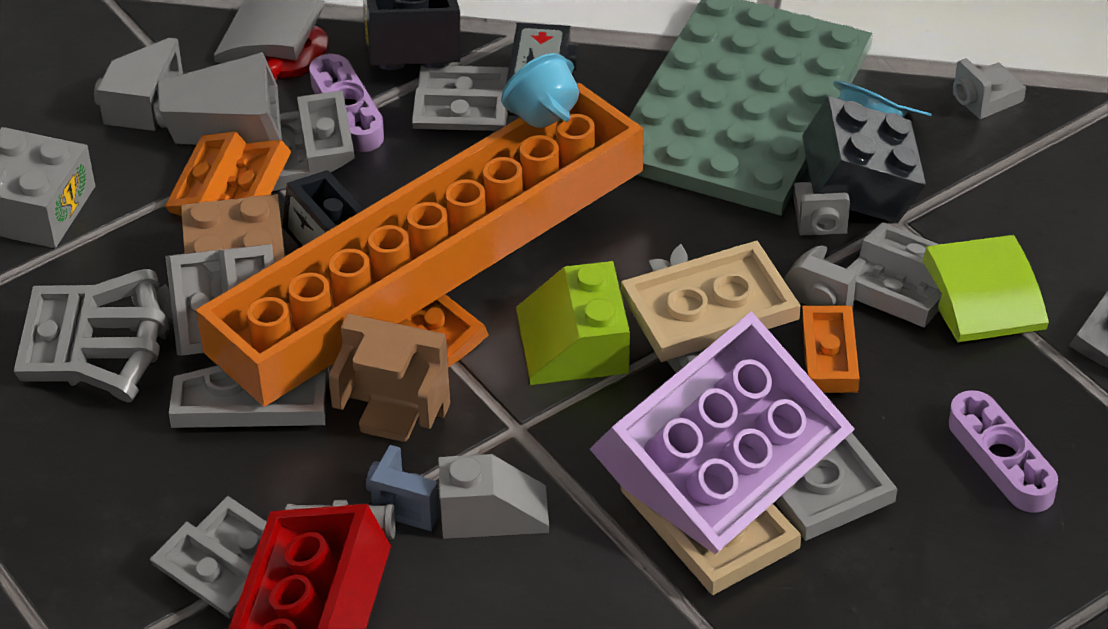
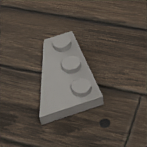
[169,366,329,428]

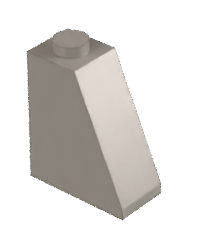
[153,52,282,145]

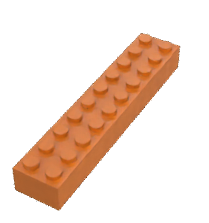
[196,83,643,407]

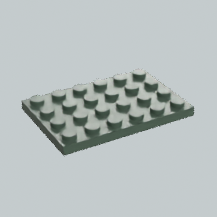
[629,0,873,216]

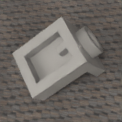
[953,58,1026,119]
[793,182,850,236]

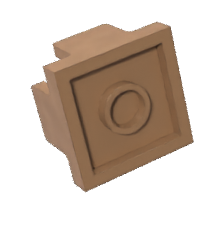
[329,314,450,442]

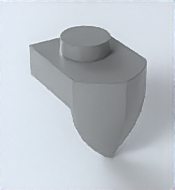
[784,245,857,308]

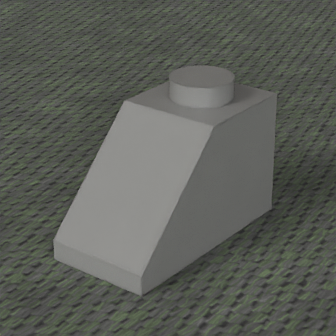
[94,38,183,131]
[439,454,549,539]

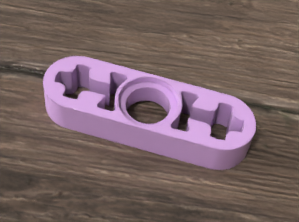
[309,54,384,152]
[949,391,1058,513]

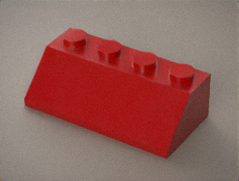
[229,504,391,629]

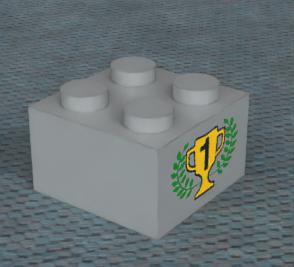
[0,127,95,249]

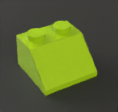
[516,261,630,385]

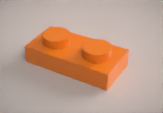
[801,306,859,393]

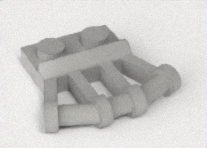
[13,269,166,402]

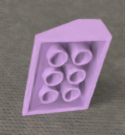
[590,311,855,554]

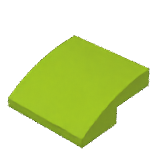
[922,235,1049,342]

